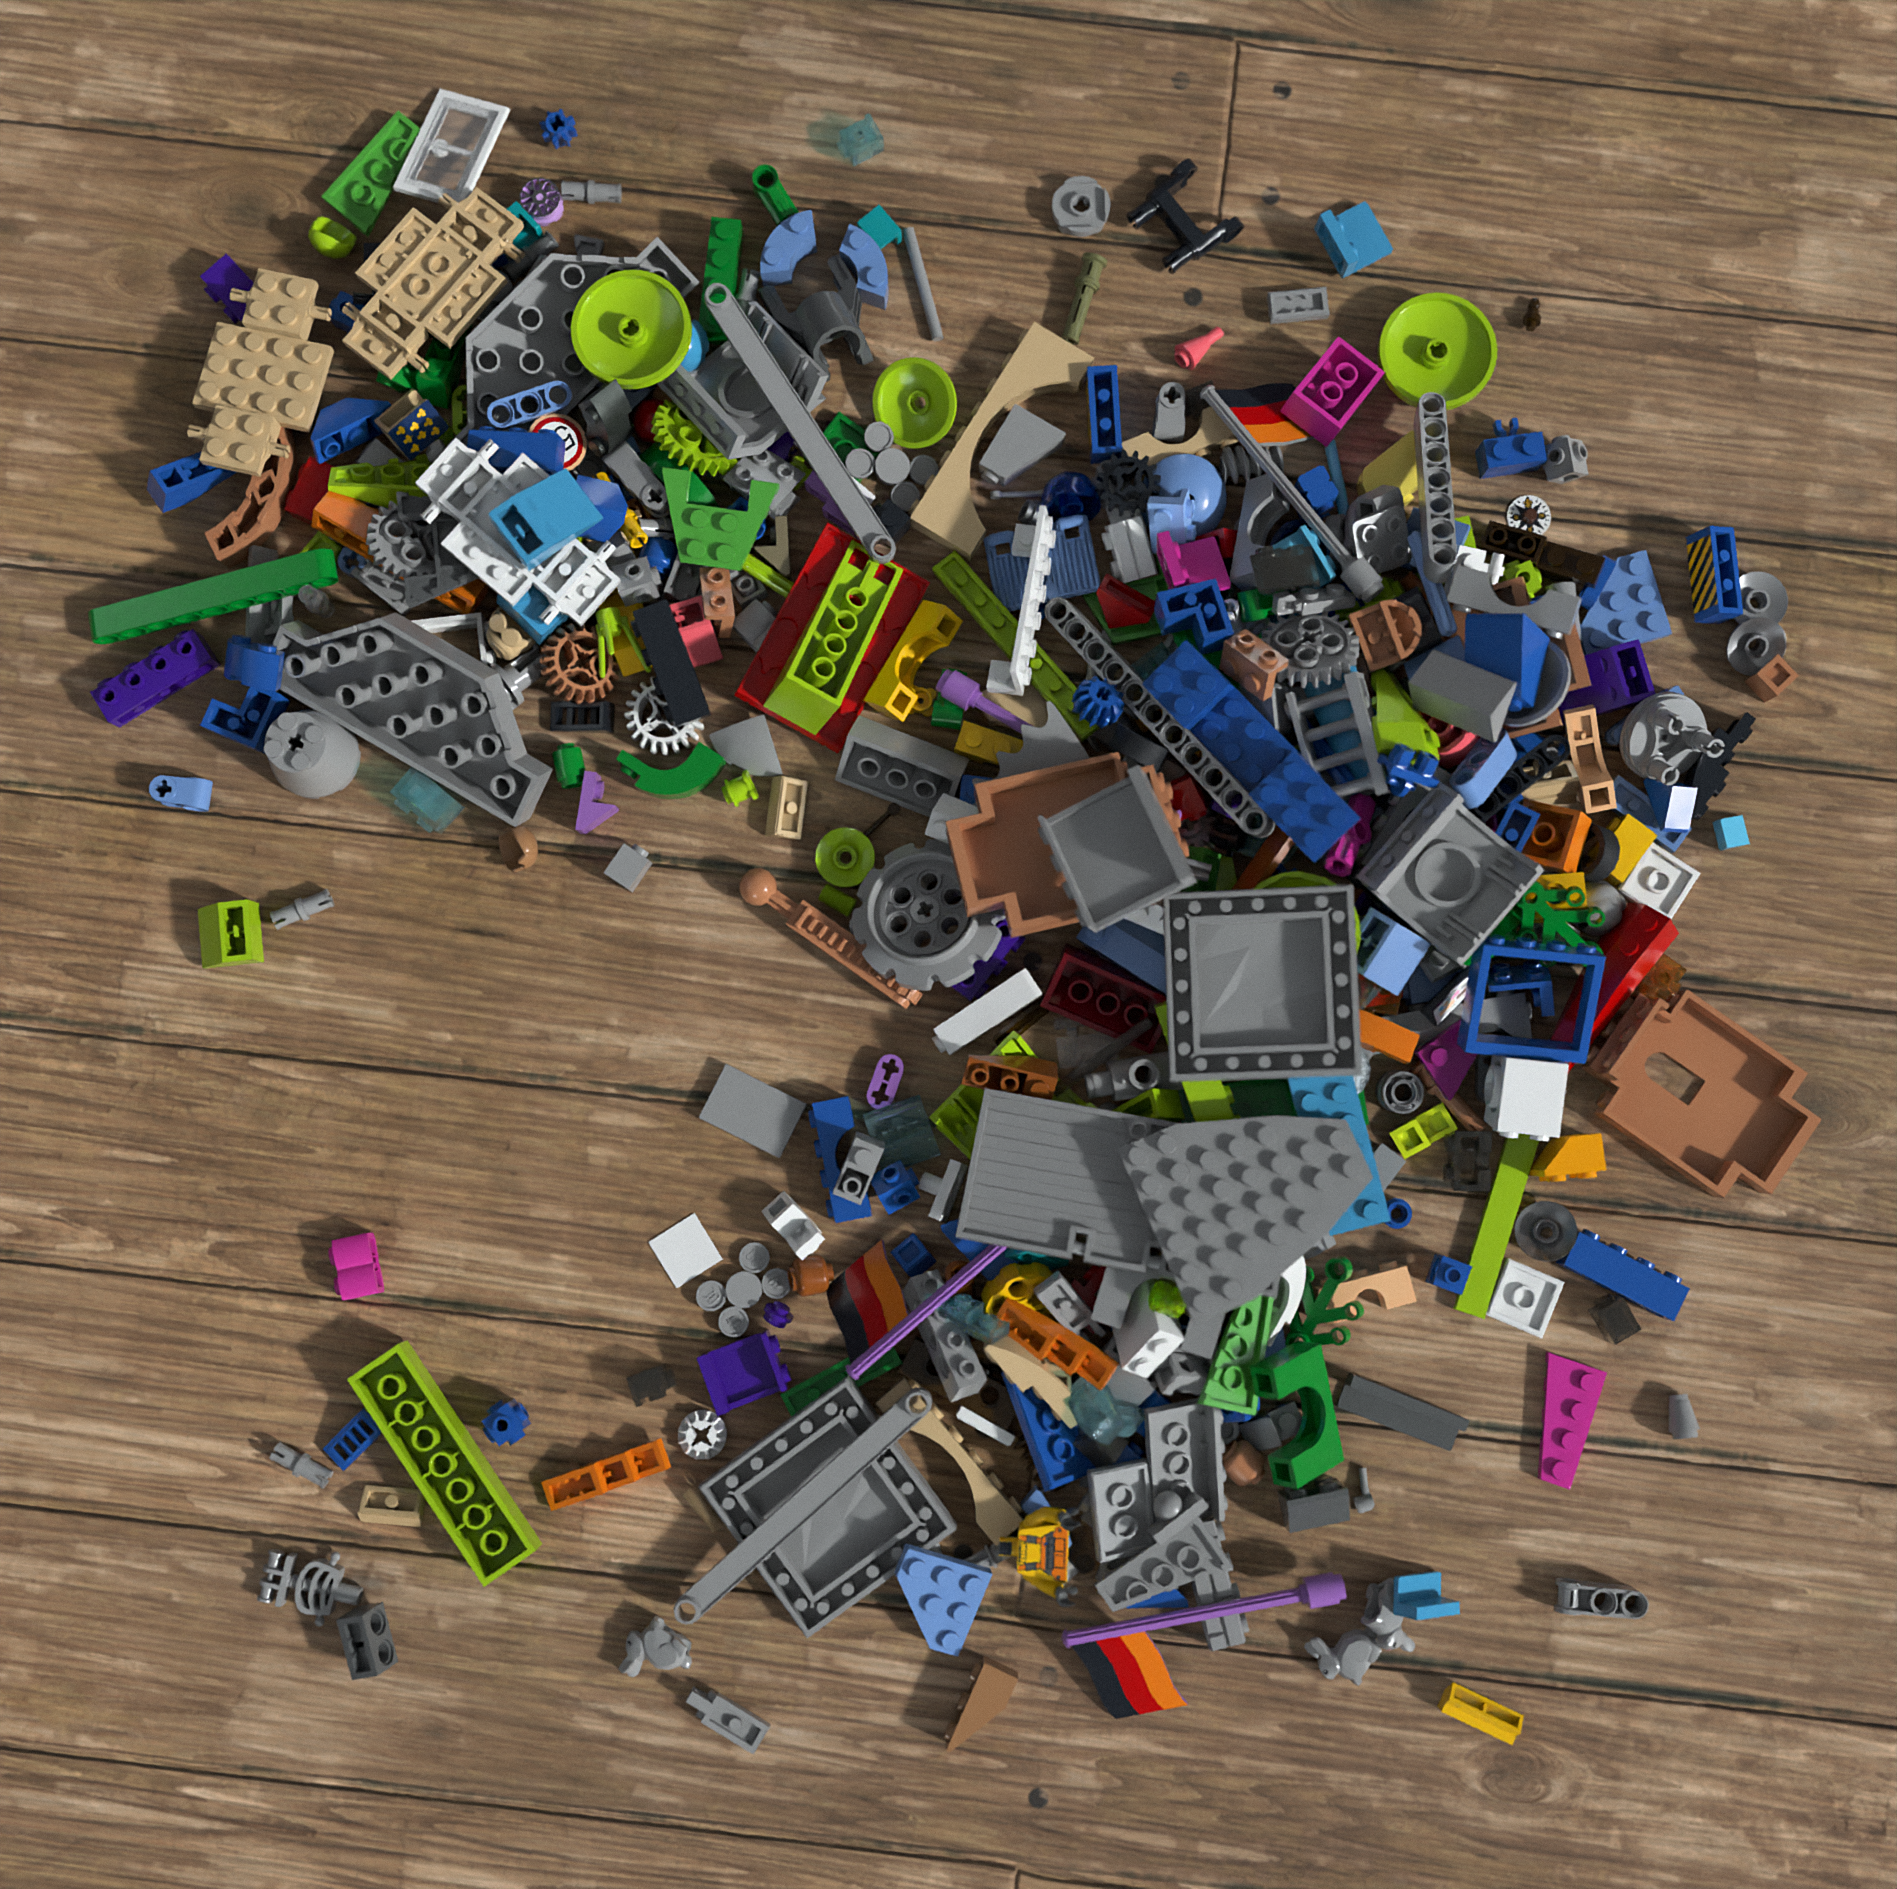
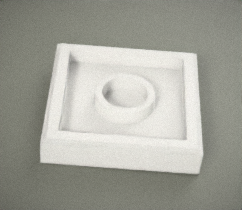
[1616,842,1701,919]
[1486,1258,1565,1338]

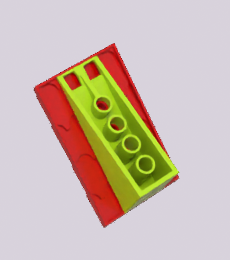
[734,522,930,754]

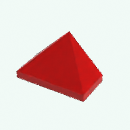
[1096,573,1155,629]

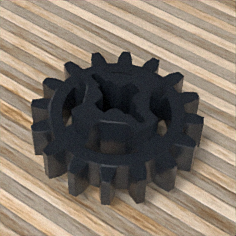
[1096,450,1161,517]

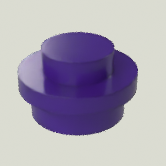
[763,1301,793,1328]

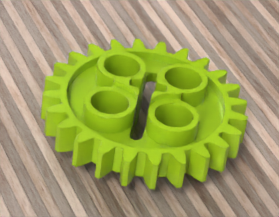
[651,400,742,476]

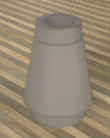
[1668,1394,1700,1440]

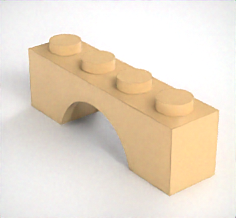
[1121,407,1239,483]

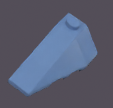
[1076,919,1166,995]

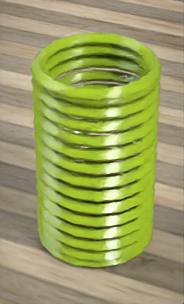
[818,883,857,917]

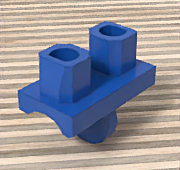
[1377,742,1439,797]

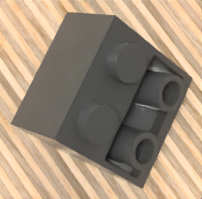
[1277,1476,1350,1533]

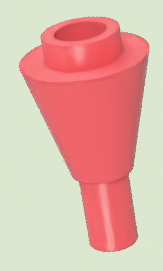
[1174,326,1224,370]

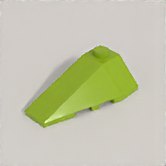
[328,454,432,508]
[1371,667,1440,764]

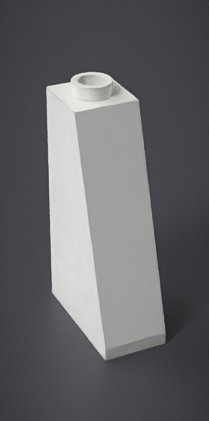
[931,968,1042,1056]

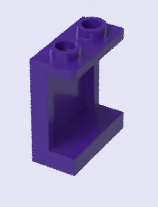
[697,1330,792,1416]

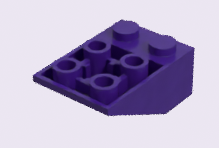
[1558,639,1656,726]

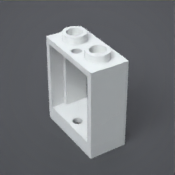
[412,612,497,667]

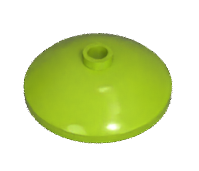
[873,357,957,449]

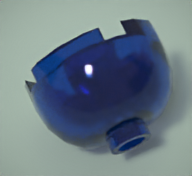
[1041,471,1101,522]

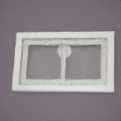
[393,89,510,203]

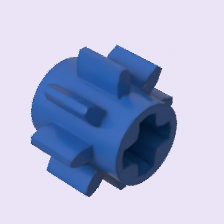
[540,109,578,149]

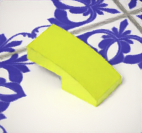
[1389,1102,1458,1160]

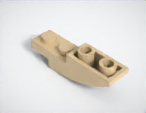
[984,1329,1080,1429]

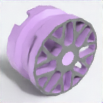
[519,177,564,226]

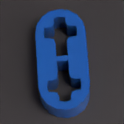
[1578,555,1617,610]

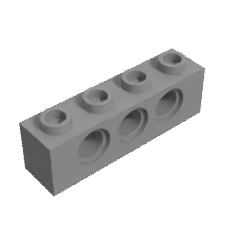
[903,1269,987,1402]

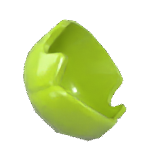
[308,216,356,259]

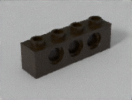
[898,1336,1016,1430]

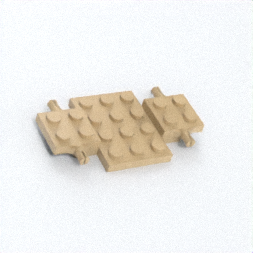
[342,187,525,380]
[187,268,334,477]

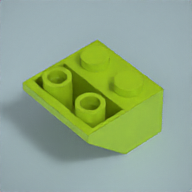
[198,899,264,969]

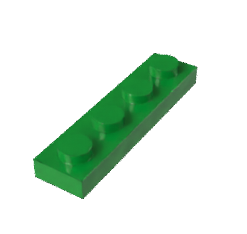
[780,1346,902,1417]

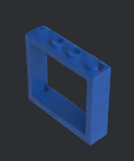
[1457,934,1606,1064]

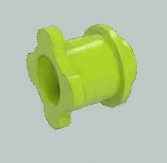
[721,769,759,807]

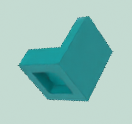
[507,201,543,249]
[857,205,902,250]

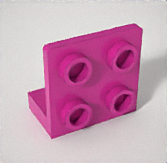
[1157,531,1231,591]

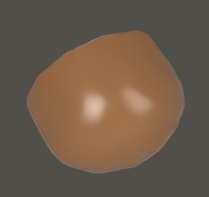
[498,825,538,873]

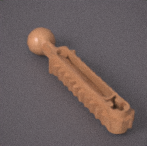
[739,868,923,1009]

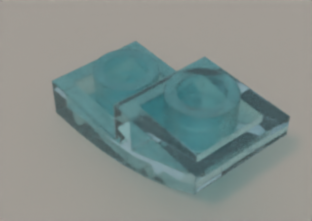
[941,1294,1010,1345]

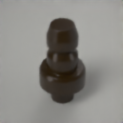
[1523,298,1541,331]

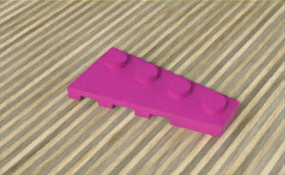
[1538,1352,1607,1490]

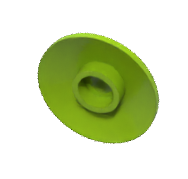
[815,827,875,887]

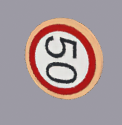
[528,413,587,471]

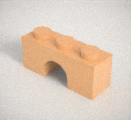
[1313,1260,1417,1325]

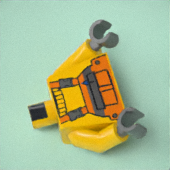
[999,1506,1080,1608]

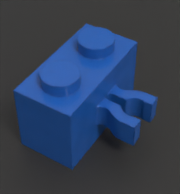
[1475,417,1547,479]

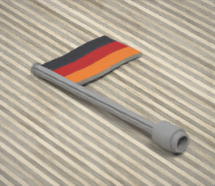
[1200,383,1385,603]

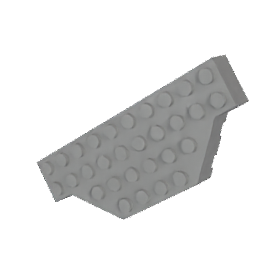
[446,237,699,448]
[272,613,553,827]

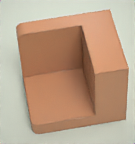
[1745,654,1799,703]

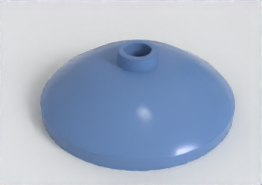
[1140,454,1227,537]

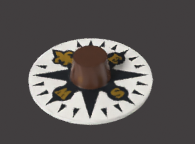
[1507,495,1551,535]

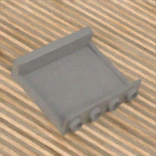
[1037,765,1197,933]

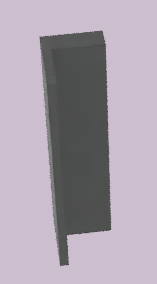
[1337,1372,1470,1451]

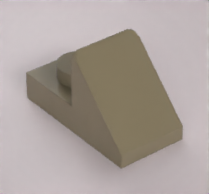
[753,516,792,582]

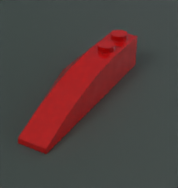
[1549,902,1679,1073]

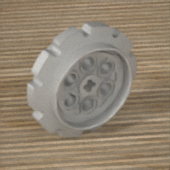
[852,839,1005,991]

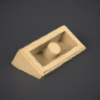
[765,776,808,840]
[357,1484,425,1527]

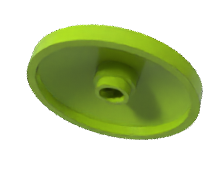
[571,270,692,389]
[1377,293,1497,410]

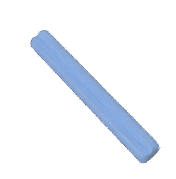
[1407,531,1457,637]

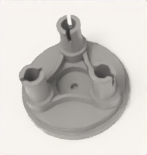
[1619,692,1724,786]

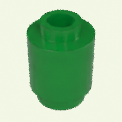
[552,743,586,789]

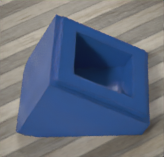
[890,1233,936,1277]

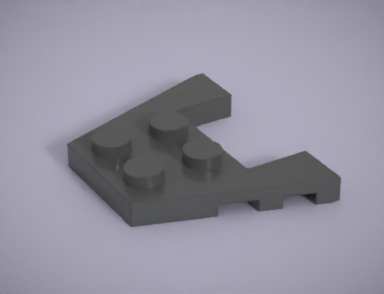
[396,492,479,608]

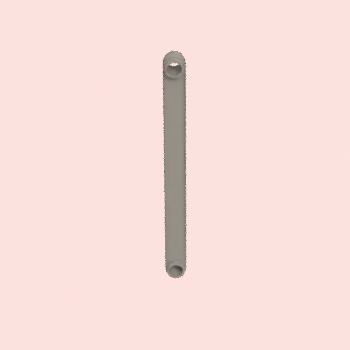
[704,283,896,564]
[673,1387,932,1625]

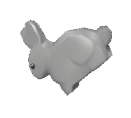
[1361,1578,1415,1652]
[619,1616,692,1677]
[1304,1626,1381,1686]

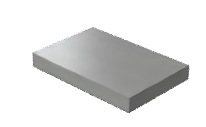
[699,1064,807,1158]
[1087,1458,1155,1563]

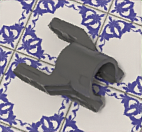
[758,254,873,382]

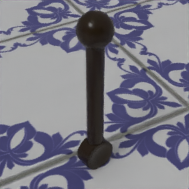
[863,803,900,837]

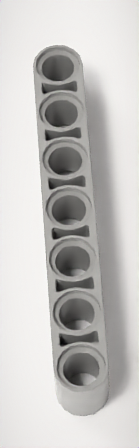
[1413,392,1457,583]

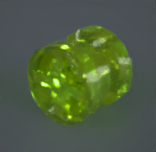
[1148,1281,1186,1318]

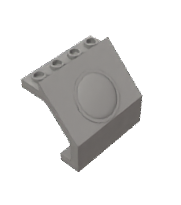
[657,301,829,460]
[1356,782,1544,966]

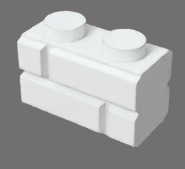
[1102,515,1158,583]

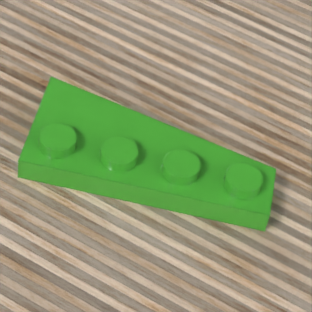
[321,111,420,237]

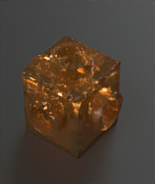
[1637,953,1687,1000]

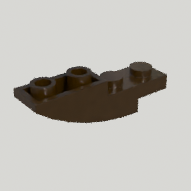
[1479,520,1606,589]

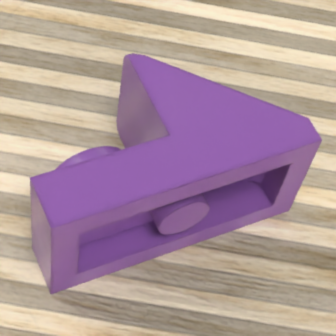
[575,771,619,834]

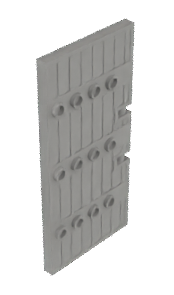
[956,1088,1280,1299]

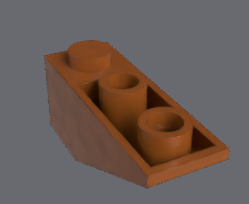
[961,1055,1058,1100]

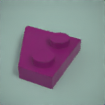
[1414,1019,1477,1101]

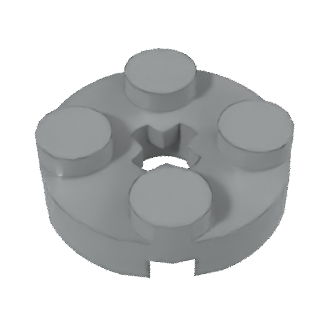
[1052,176,1110,237]

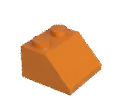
[1521,799,1592,874]

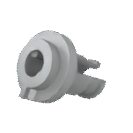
[490,644,547,710]

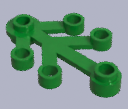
[1516,881,1605,968]
[1285,1256,1364,1347]

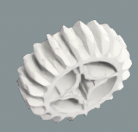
[624,676,704,756]

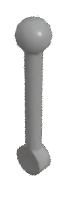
[990,488,1052,500]

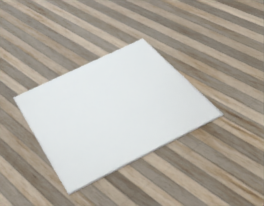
[648,1213,723,1289]

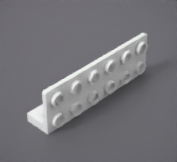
[986,505,1056,696]

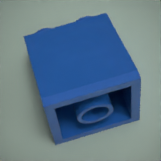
[1464,613,1550,711]

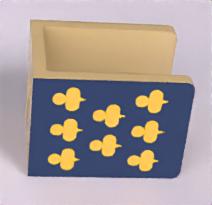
[374,389,449,461]

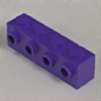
[90,629,221,728]
[950,918,1026,1002]

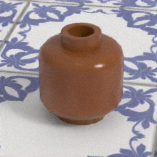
[787,1254,834,1297]

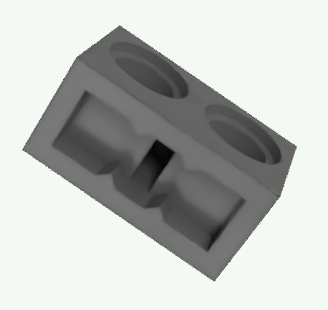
[336,1602,398,1680]

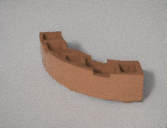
[204,427,297,569]

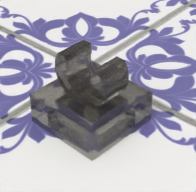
[1185,380,1216,421]

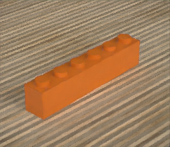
[311,491,489,615]

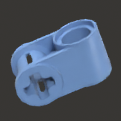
[149,775,213,812]

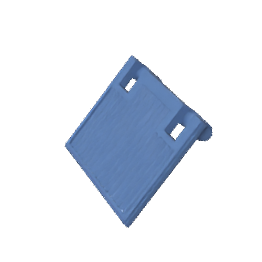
[984,514,1101,611]

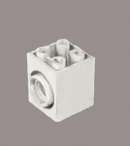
[1484,1055,1569,1141]

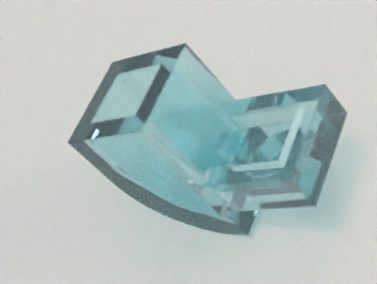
[1068,1383,1146,1445]

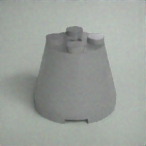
[264,709,361,799]

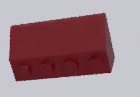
[1040,943,1167,1054]

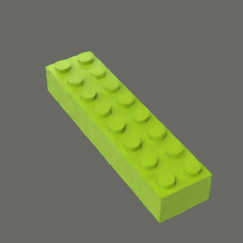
[347,1340,542,1587]

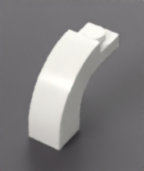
[1267,1256,1306,1347]

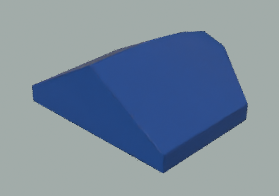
[576,475,628,543]

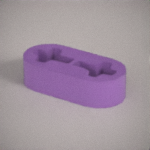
[867,1054,904,1110]

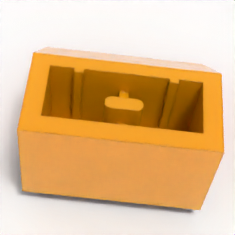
[1529,1133,1606,1182]

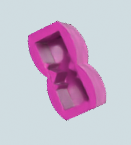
[328,1232,384,1301]

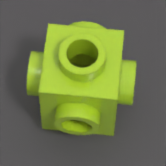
[1498,560,1542,601]

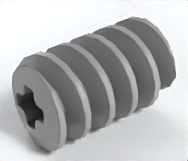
[1220,445,1284,485]

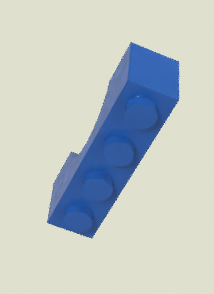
[808,1096,872,1224]

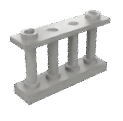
[1284,671,1391,797]

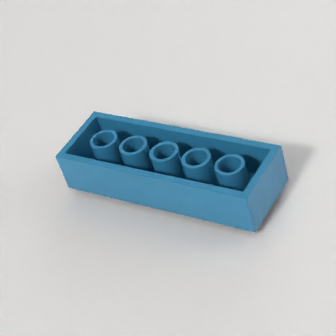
[1286,1076,1391,1236]

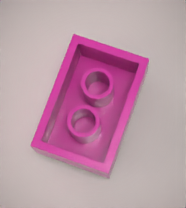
[1280,336,1385,447]

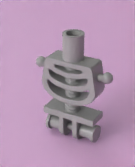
[257,1549,363,1627]

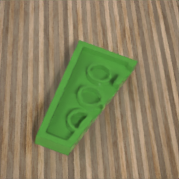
[1197,1296,1274,1416]

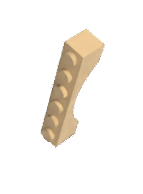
[876,1376,1024,1546]

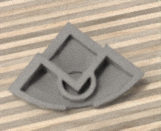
[709,714,783,777]

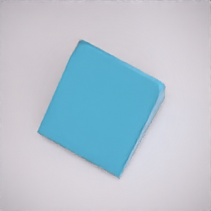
[1712,815,1750,851]

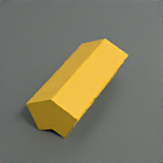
[1437,1682,1524,1745]

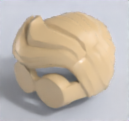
[486,607,536,660]

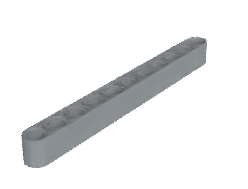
[1044,597,1275,838]

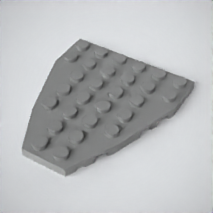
[1117,1116,1373,1325]

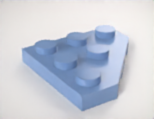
[1580,550,1672,656]
[895,1543,992,1657]

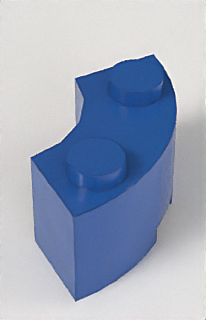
[224,635,285,692]

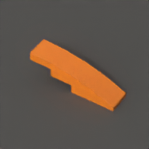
[1359,1009,1420,1064]
[992,1298,1119,1391]
[541,1438,671,1511]

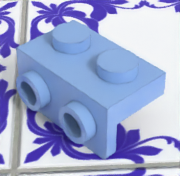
[1147,488,1196,554]

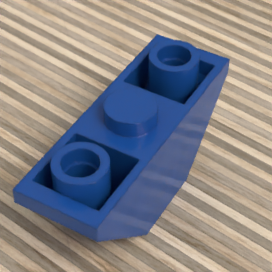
[310,398,391,464]

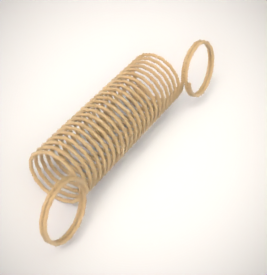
[682,1471,732,1535]

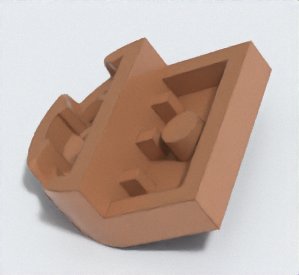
[1348,600,1422,673]

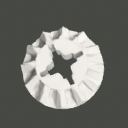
[678,1410,727,1460]

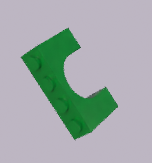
[1250,1341,1344,1489]

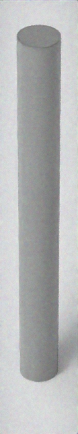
[903,227,944,342]

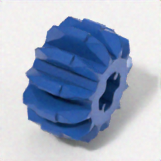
[1072,676,1125,729]

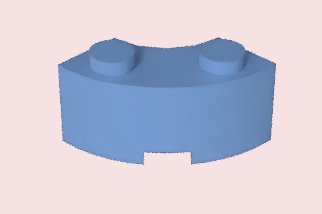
[760,210,817,287]
[839,224,889,310]

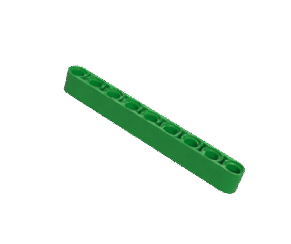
[87,548,339,644]

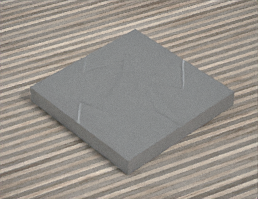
[1163,885,1362,1082]
[698,1375,957,1638]

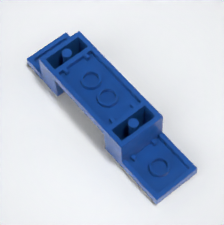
[1142,640,1361,862]

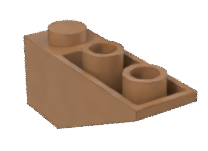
[943,1656,1018,1752]

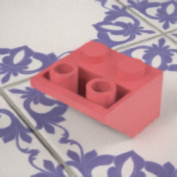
[670,595,723,668]

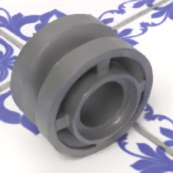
[1375,1070,1424,1114]

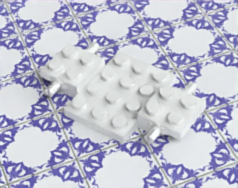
[415,438,621,626]

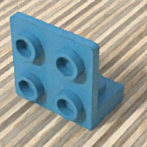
[1314,201,1393,279]

